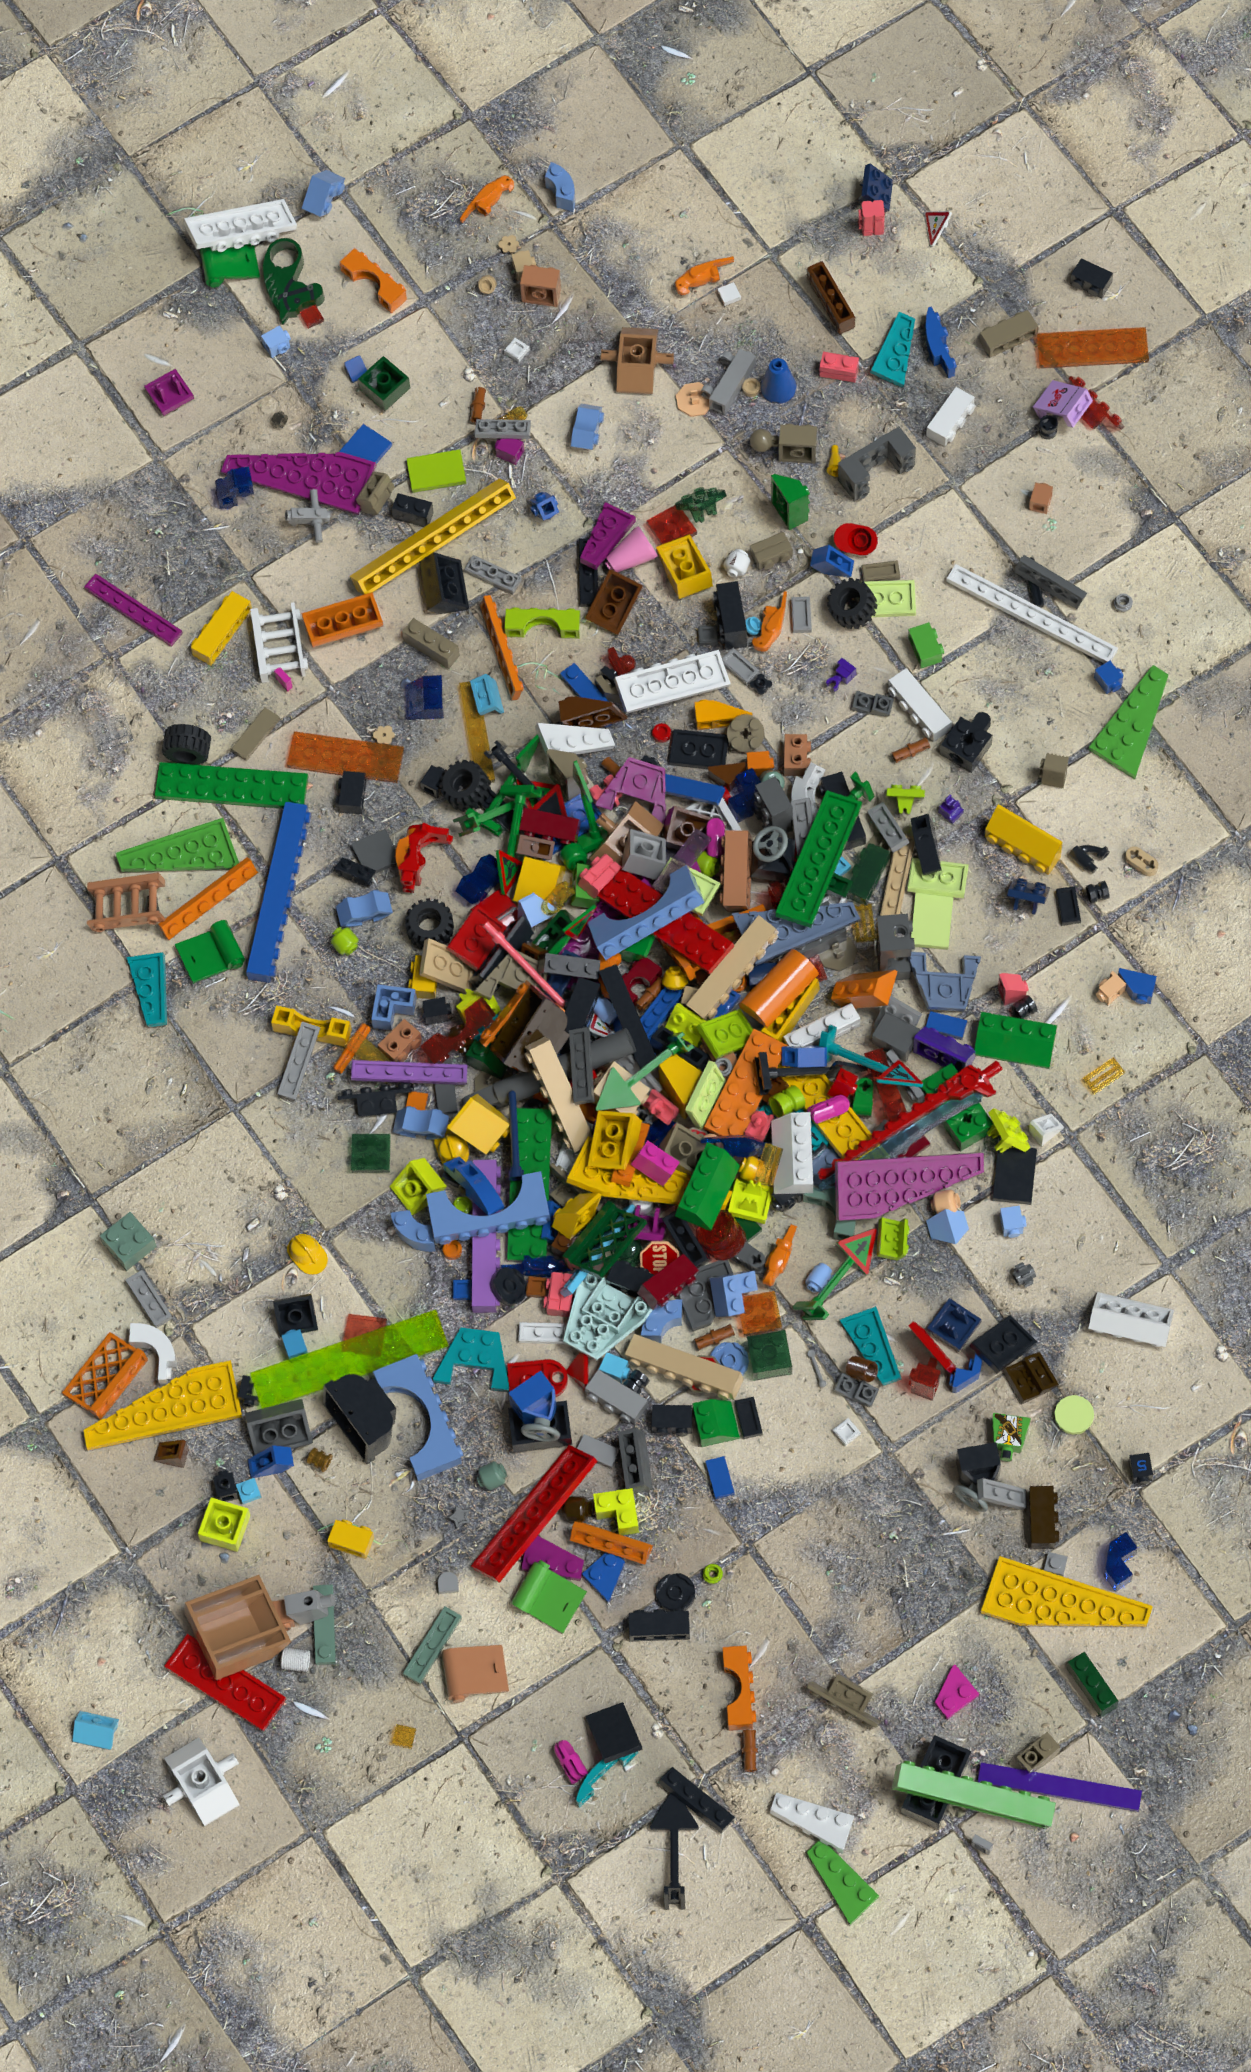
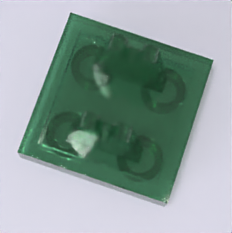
[675,487,727,523]
[351,1134,391,1173]

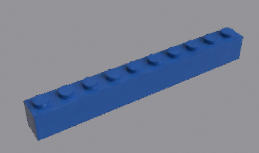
[246,802,311,983]

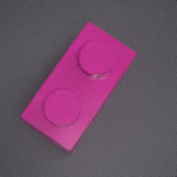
[631,1140,680,1186]

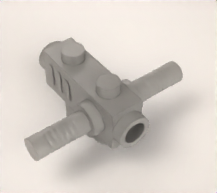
[285,489,330,543]

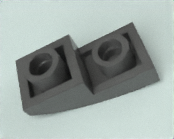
[851,691,894,716]
[833,1373,879,1407]

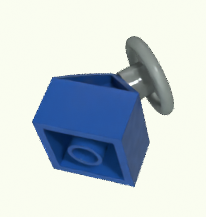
[508,1371,560,1442]

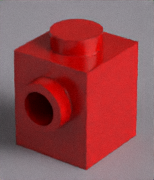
[827,1068,858,1098]

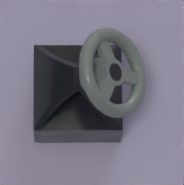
[751,826,795,883]
[954,1442,1001,1512]

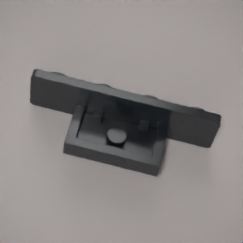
[337,1083,414,1117]

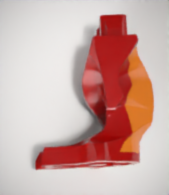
[396,823,453,893]

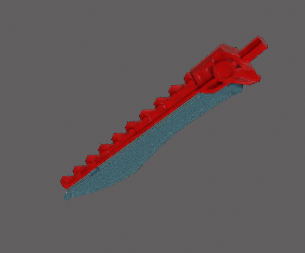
[818,1061,1003,1191]

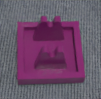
[144,369,194,416]
[623,1205,667,1242]

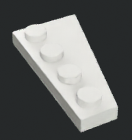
[535,723,615,756]
[770,1792,854,1854]

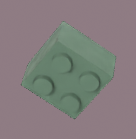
[100,1212,157,1271]

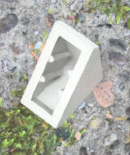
[1029,1114,1064,1146]

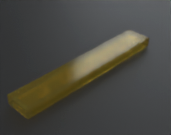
[459,681,495,783]

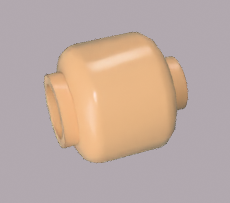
[931,1189,961,1214]

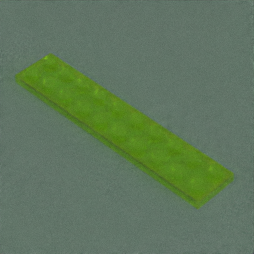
[250,1309,449,1409]

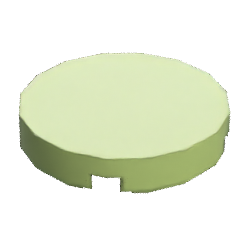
[1054,1395,1094,1435]

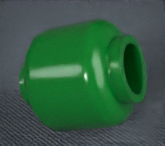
[560,843,588,871]

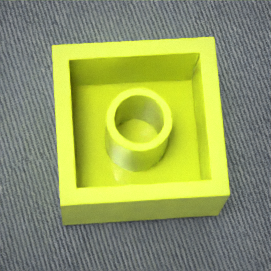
[198,1498,251,1552]

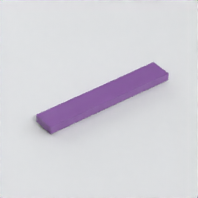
[351,1060,467,1085]

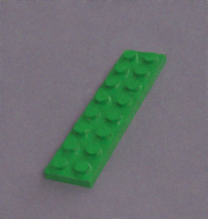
[155,762,309,809]
[775,791,862,928]
[507,1108,552,1262]

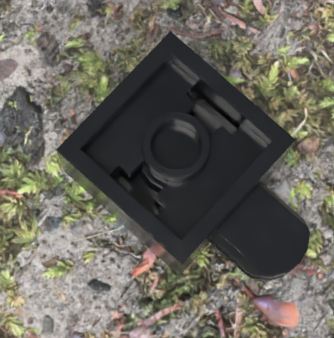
[940,712,993,773]

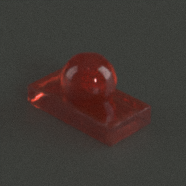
[607,647,636,676]

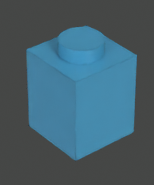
[282,1330,309,1363]

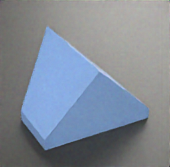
[518,893,560,927]
[926,1209,969,1244]

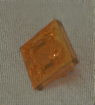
[739,1291,782,1337]

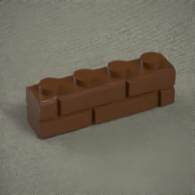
[807,261,856,334]

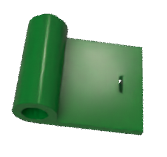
[200,243,260,288]
[175,920,245,983]

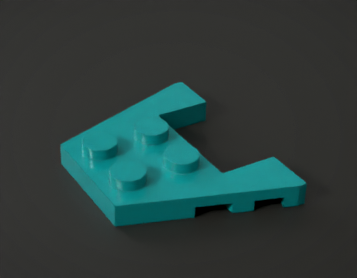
[433,1327,509,1393]

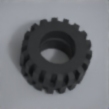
[827,578,878,629]
[162,724,211,765]
[439,760,491,812]
[405,898,454,949]

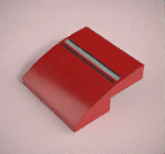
[470,888,518,927]

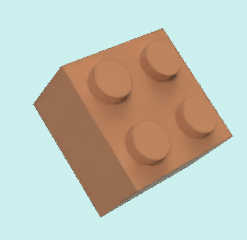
[520,265,561,307]

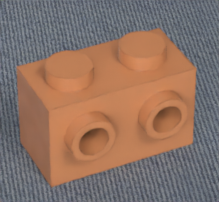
[784,734,811,776]
[378,1019,422,1062]

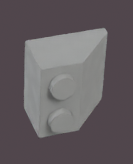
[622,829,666,880]

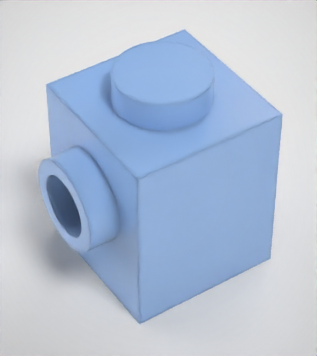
[261,325,291,358]
[1000,1205,1027,1238]

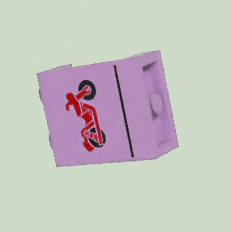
[1033,380,1093,428]

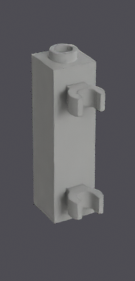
[701,349,756,415]

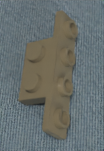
[550,1163,603,1215]
[807,1674,881,1728]

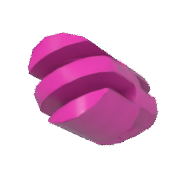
[706,818,725,860]
[807,1095,850,1124]
[554,1740,588,1784]

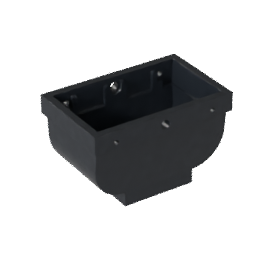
[323,1374,396,1464]

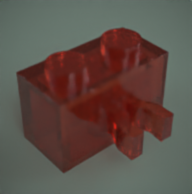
[908,1357,941,1401]

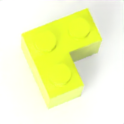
[593,1488,639,1535]

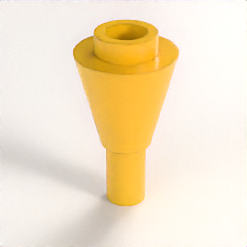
[827,445,841,477]

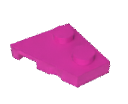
[935,1664,979,1720]

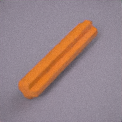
[333,1023,371,1073]

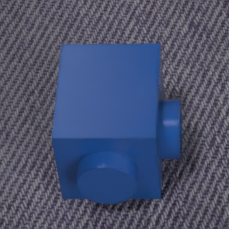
[1094,660,1124,694]

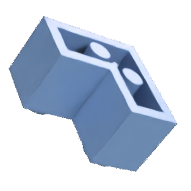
[302,170,345,217]
[371,985,417,1031]
[710,1271,758,1317]

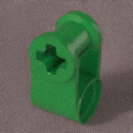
[853,1078,874,1117]

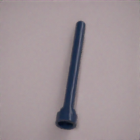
[508,1090,524,1181]

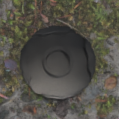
[491,1267,527,1306]
[656,1573,696,1611]

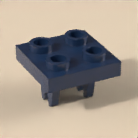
[858,163,893,213]
[1007,878,1050,915]
[927,1298,982,1352]

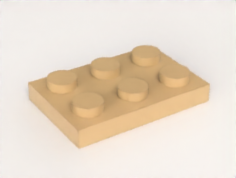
[419,938,474,994]

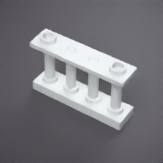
[250,602,308,683]

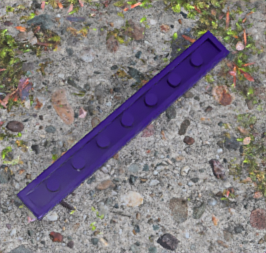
[978,1762,1142,1812]

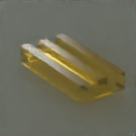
[854,903,876,942]
[1082,1057,1125,1095]
[754,1143,783,1186]

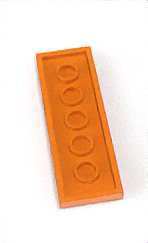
[703,1029,788,1146]

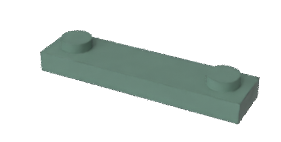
[313,1584,336,1665]
[403,1606,462,1685]

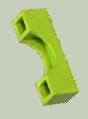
[505,607,581,639]

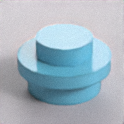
[745,617,762,635]

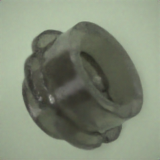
[272,411,288,429]

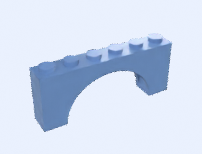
[588,865,705,960]
[426,1171,551,1245]
[373,1354,464,1481]

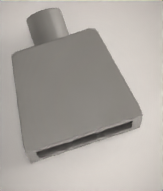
[284,1590,336,1625]

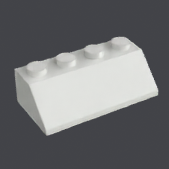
[771,1112,813,1194]
[1088,1292,1174,1347]

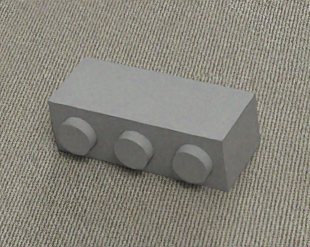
[585,1369,648,1425]

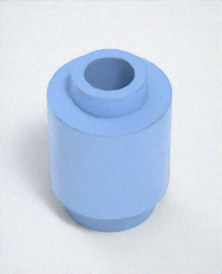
[593,997,618,1025]
[805,1263,832,1293]

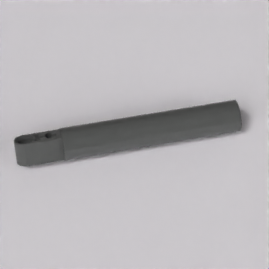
[462,1028,636,1109]

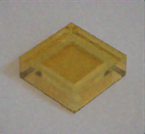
[392,1724,417,1749]

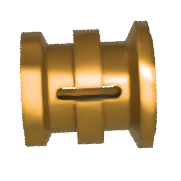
[307,1448,333,1472]

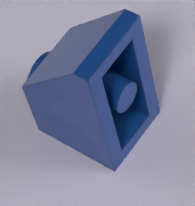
[810,545,854,578]
[1118,968,1157,1004]
[248,1445,294,1478]

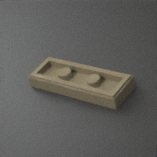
[231,707,280,761]

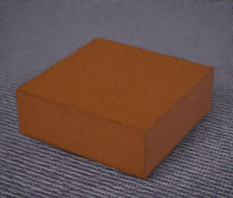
[526,1276,547,1298]

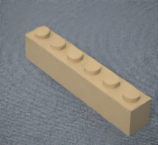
[686,915,779,1021]
[525,1037,593,1152]
[625,1334,744,1400]

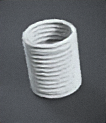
[281,1648,310,1672]

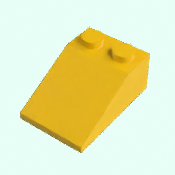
[656,534,713,599]
[588,1110,642,1170]

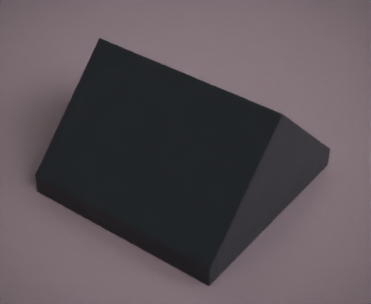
[273,1294,318,1337]

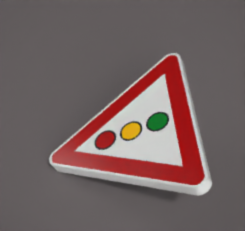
[925,211,952,246]
[588,1013,613,1039]

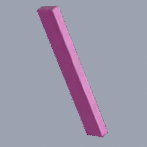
[84,573,183,647]

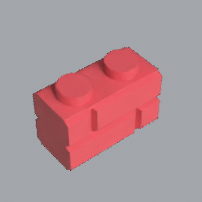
[858,200,885,236]
[820,351,859,383]
[578,854,621,899]
[543,1272,574,1317]

